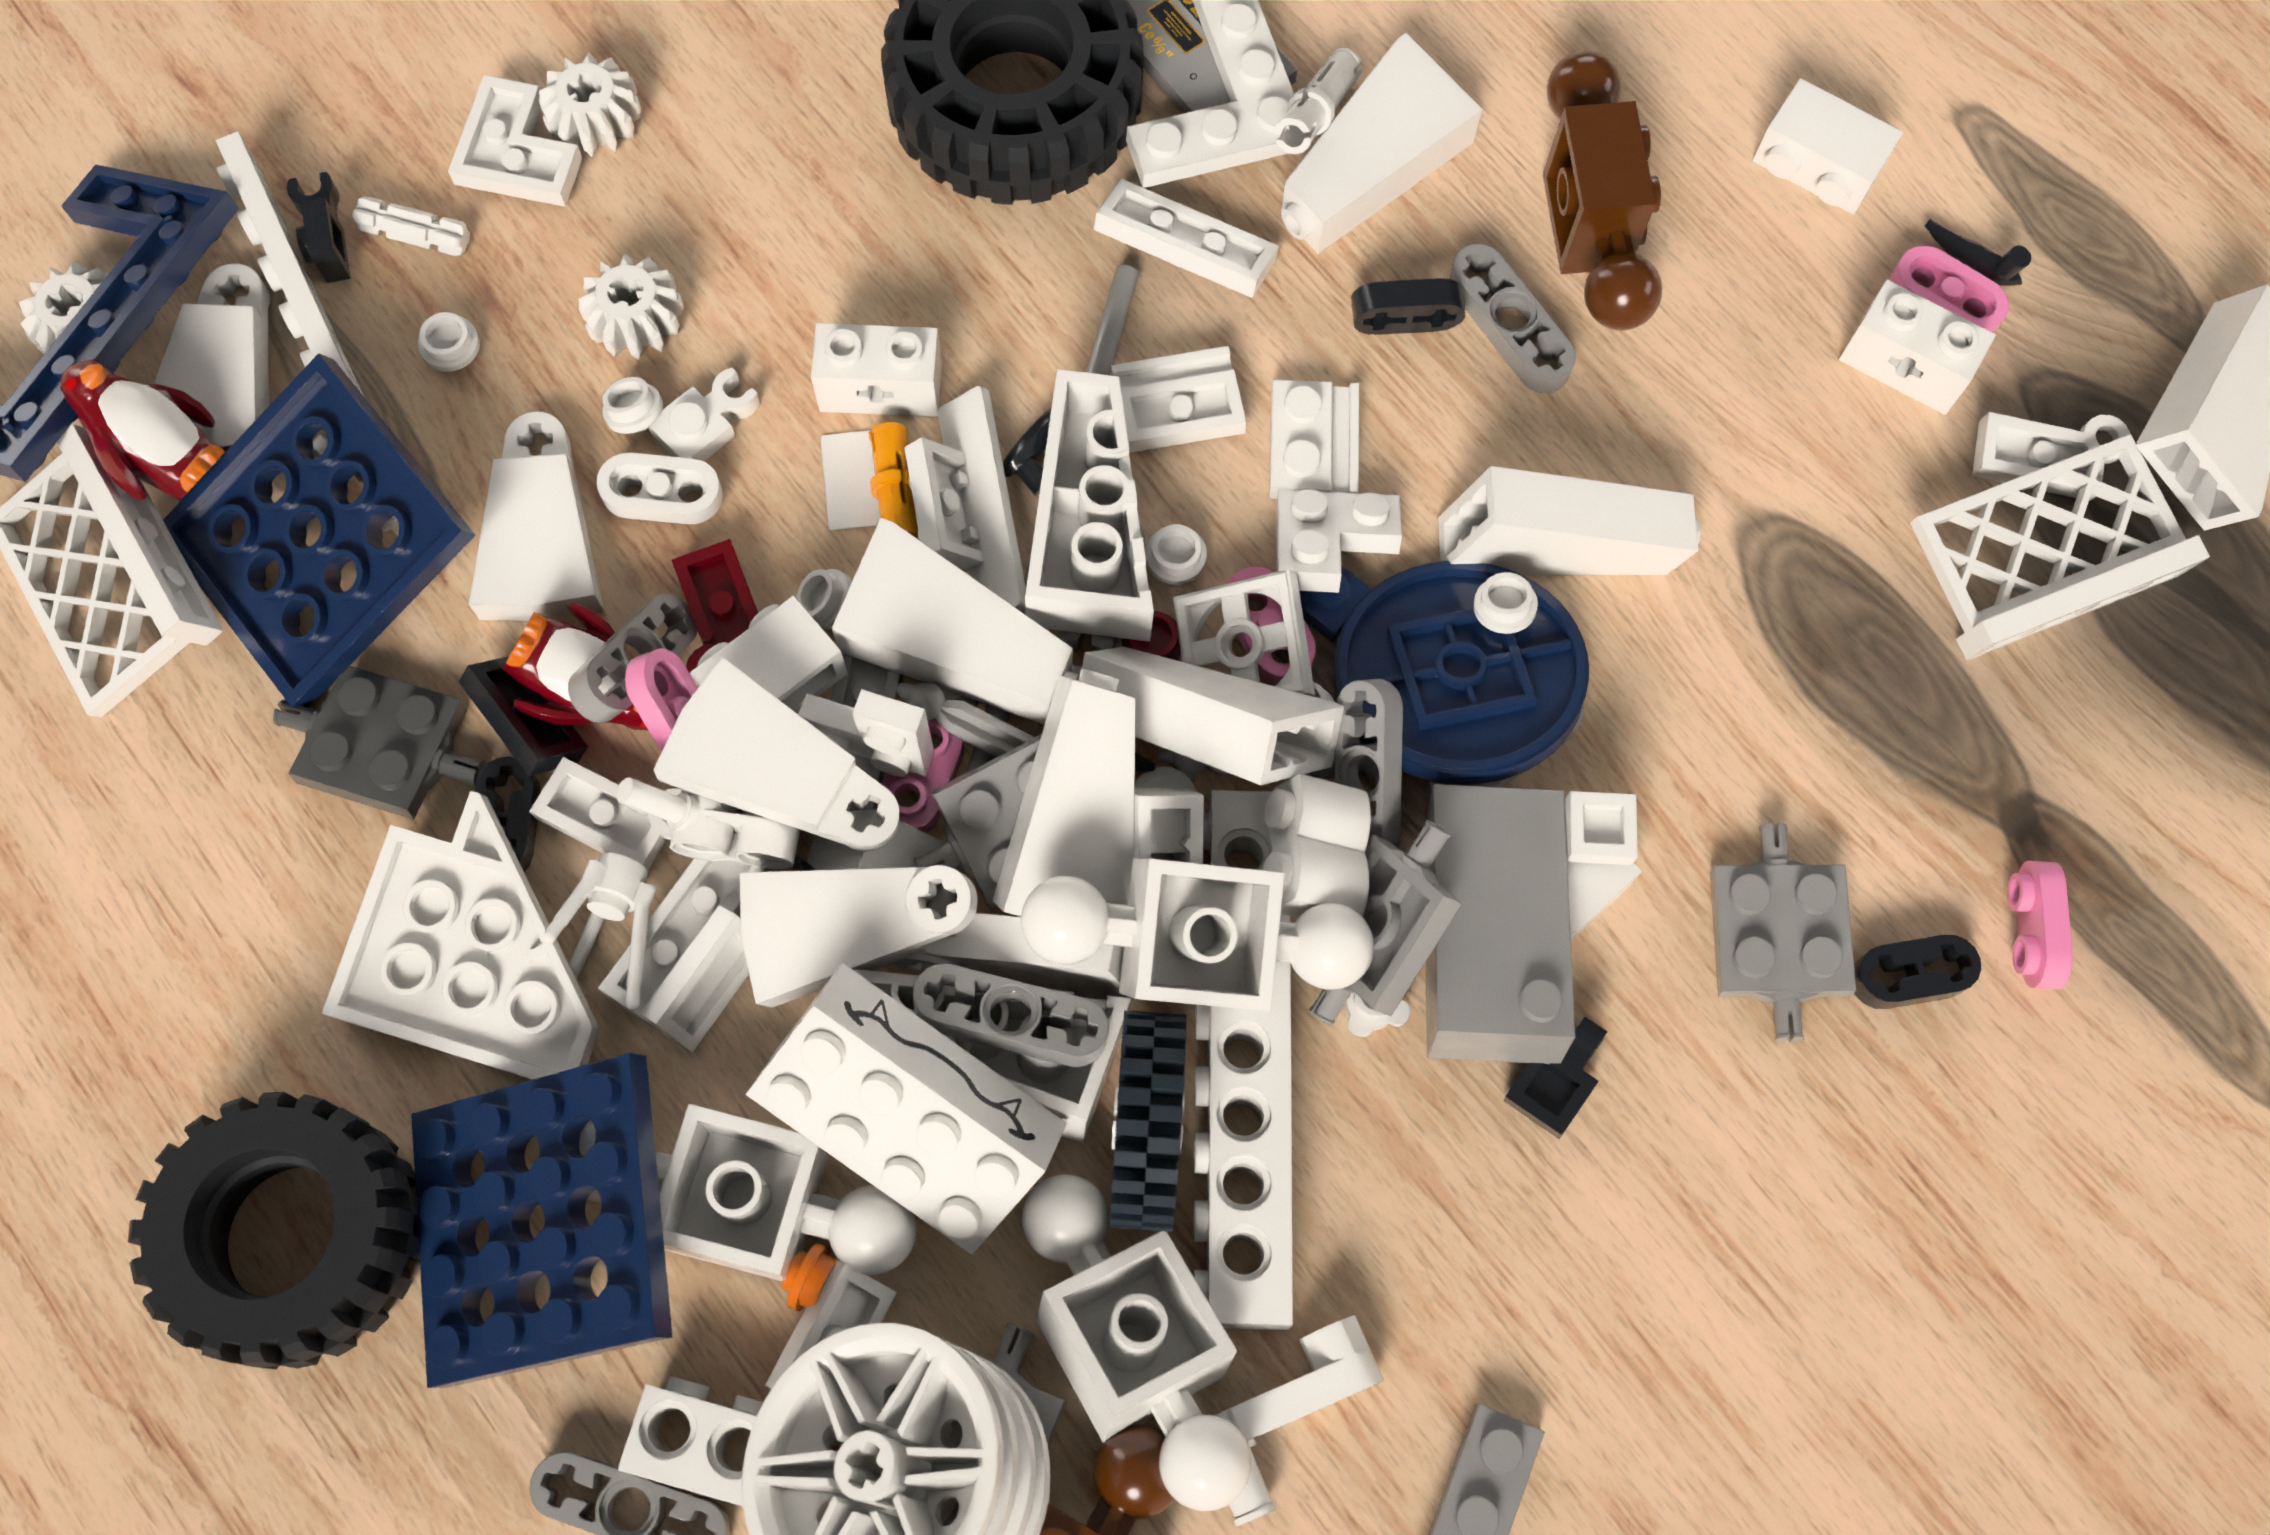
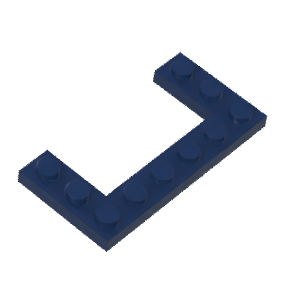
[0,164,239,482]

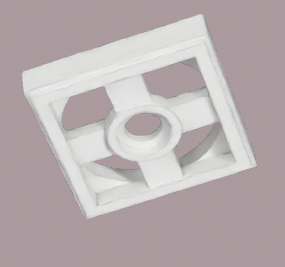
[1173,569,1315,696]

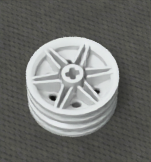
[742,1323,1051,1535]

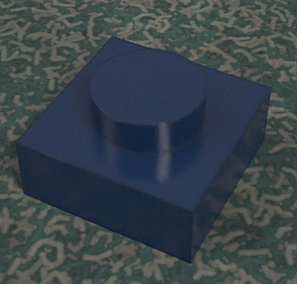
[1299,565,1373,643]

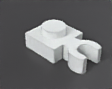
[648,368,760,461]

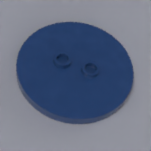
[1334,561,1589,785]

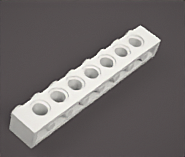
[1193,790,1293,1331]

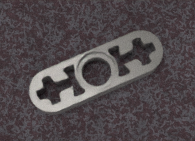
[1449,244,1576,393]
[568,593,697,723]
[1335,679,1403,848]
[913,964,1109,1067]
[529,1452,732,1535]

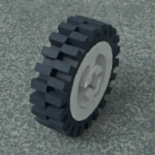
[1110,1010,1187,1232]

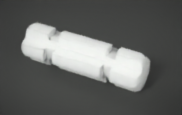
[352,196,470,256]

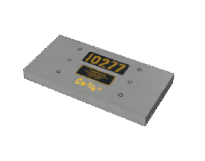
[1127,0,1297,113]

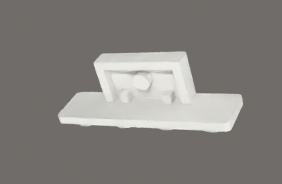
[904,386,1026,611]

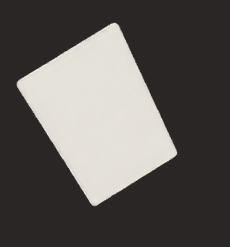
[820,430,880,530]

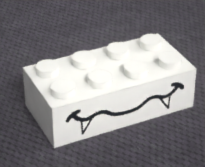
[746,962,1067,1255]

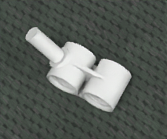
[616,777,800,870]

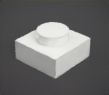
[1565,791,1638,865]

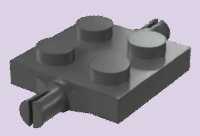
[273,666,486,820]

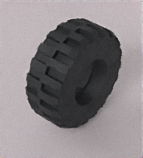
[881,0,1143,205]

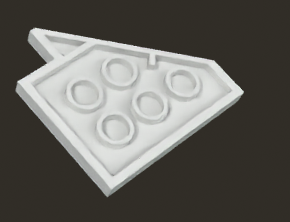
[321,790,600,1079]

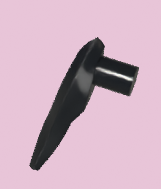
[1925,218,2031,286]
[1003,407,1052,496]

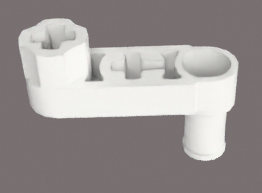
[1213,1315,1384,1527]

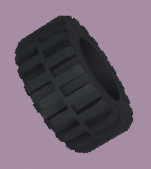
[128,1092,421,1370]

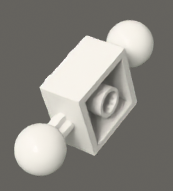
[1021,858,1374,1011]
[579,1104,917,1281]
[1022,1174,1251,1511]

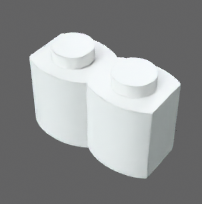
[1262,773,1371,918]

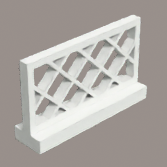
[0,424,224,718]
[1910,434,2210,661]

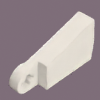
[154,263,270,457]
[469,412,604,621]
[654,657,899,852]
[739,865,978,1008]
[894,913,1131,1000]

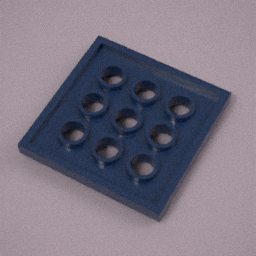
[163,353,476,707]
[411,1053,673,1388]

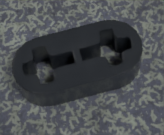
[1351,278,1465,335]
[475,756,541,872]
[1854,935,1982,1009]

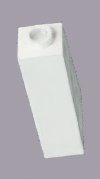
[1281,33,1482,254]
[2135,284,2270,530]
[1438,466,1701,575]
[832,517,1080,725]
[1079,647,1345,785]
[992,668,1135,916]

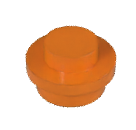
[782,1243,838,1312]

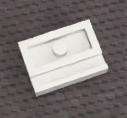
[1111,346,1246,453]
[1269,380,1359,499]

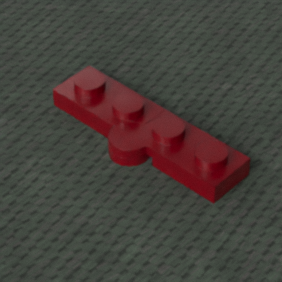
[671,539,758,677]

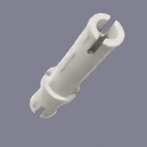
[1274,48,1362,154]

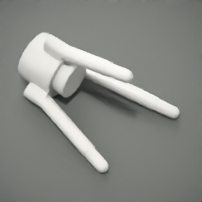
[542,853,657,1011]

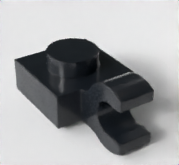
[287,172,351,283]
[1504,1017,1608,1140]

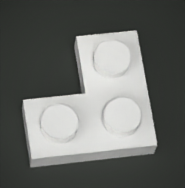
[448,75,583,207]
[1276,489,1402,593]
[798,689,935,777]

